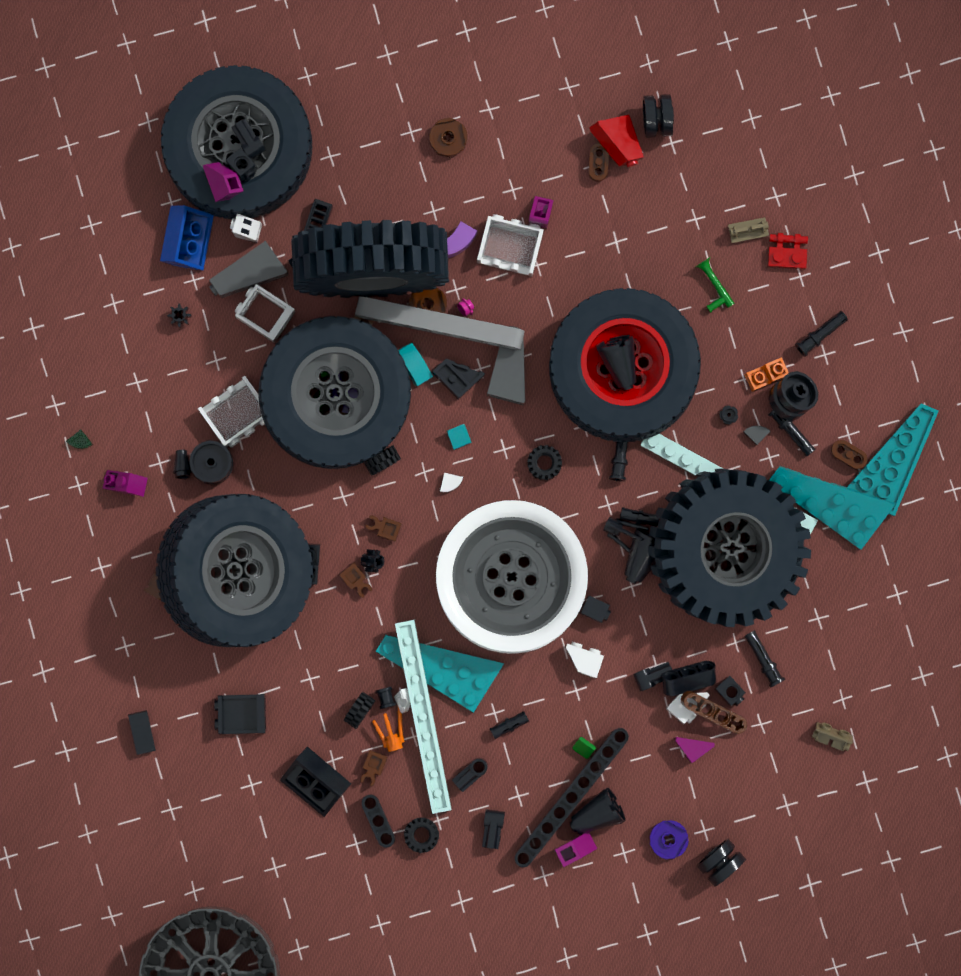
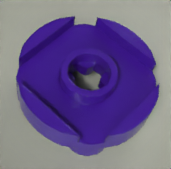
[650,820,689,859]

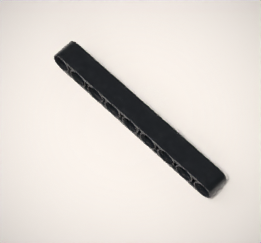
[514,728,629,867]

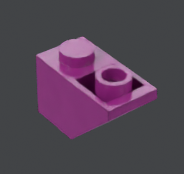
[203,162,243,202]
[102,470,148,497]
[554,832,597,867]

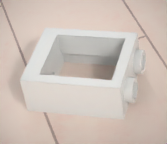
[235,284,295,343]

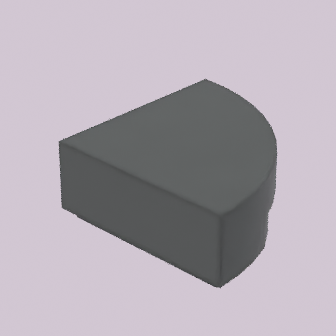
[743,426,770,445]

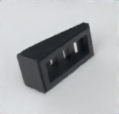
[304,199,333,231]

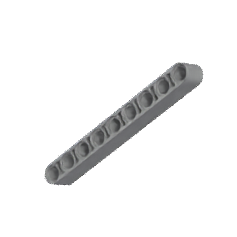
[355,297,525,350]

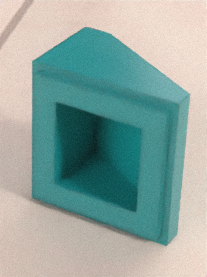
[447,424,472,450]

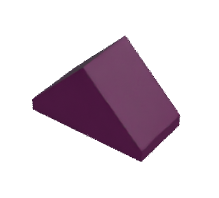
[528,196,554,229]
[675,737,715,763]

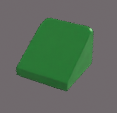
[572,737,596,759]

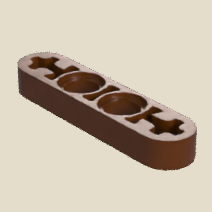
[681,691,747,734]

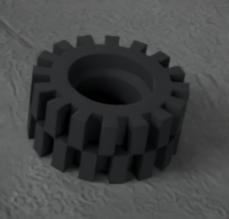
[364,445,401,476]
[527,445,562,481]
[343,692,375,729]
[404,818,439,853]

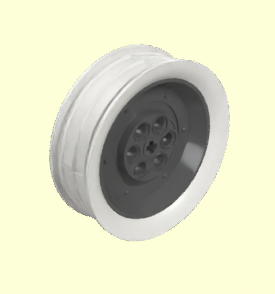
[436,500,588,654]

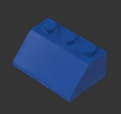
[160,205,214,271]

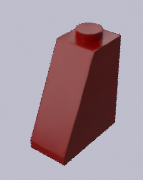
[589,115,644,168]

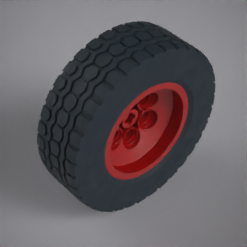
[549,288,701,442]

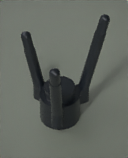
[604,517,649,553]

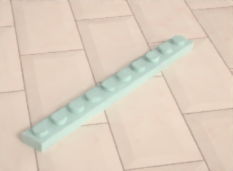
[640,434,818,534]
[395,620,452,814]

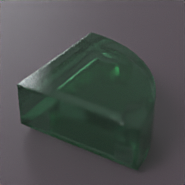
[66,430,93,449]

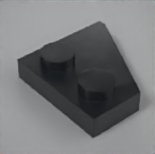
[432,358,485,400]

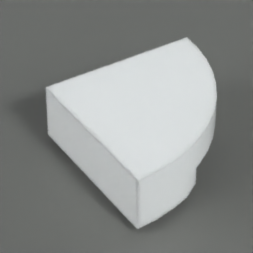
[440,473,463,492]
[394,688,410,713]

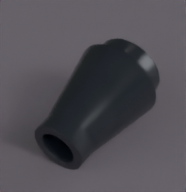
[173,450,192,479]

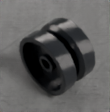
[643,94,674,138]
[769,371,818,420]
[189,440,234,485]
[697,839,746,887]

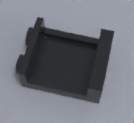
[214,694,266,734]

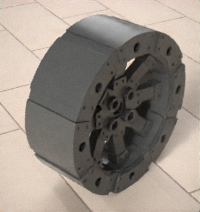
[139,906,280,976]

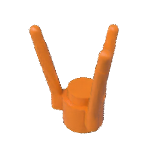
[372,705,405,752]

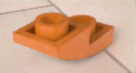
[744,357,789,392]

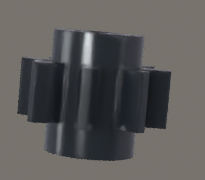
[167,303,192,328]
[361,549,384,573]

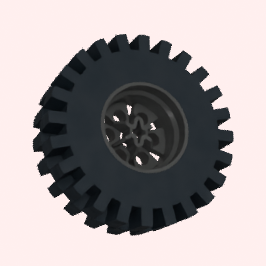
[291,220,449,298]
[648,468,811,627]

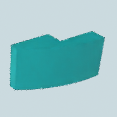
[399,343,433,386]

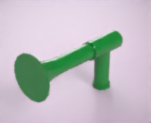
[694,257,735,313]

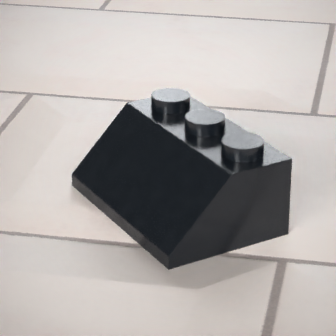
[280,747,352,817]

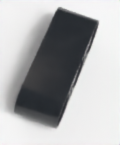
[662,661,716,696]
[361,794,395,848]

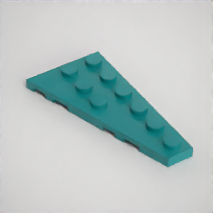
[847,403,939,516]
[769,466,896,550]
[376,635,504,713]

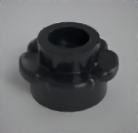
[720,405,738,424]

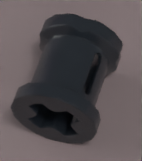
[375,686,396,709]

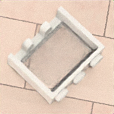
[477,214,544,276]
[198,376,265,448]

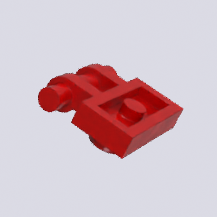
[768,233,808,269]

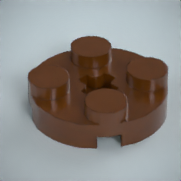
[429,118,467,157]
[409,287,447,313]

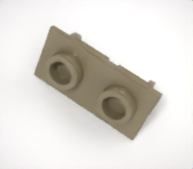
[728,217,769,243]
[812,722,853,752]

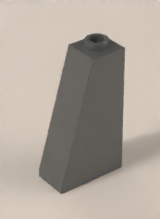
[209,241,288,298]
[487,326,525,406]

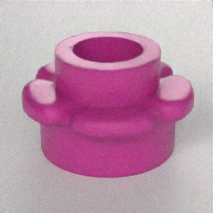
[457,298,474,317]

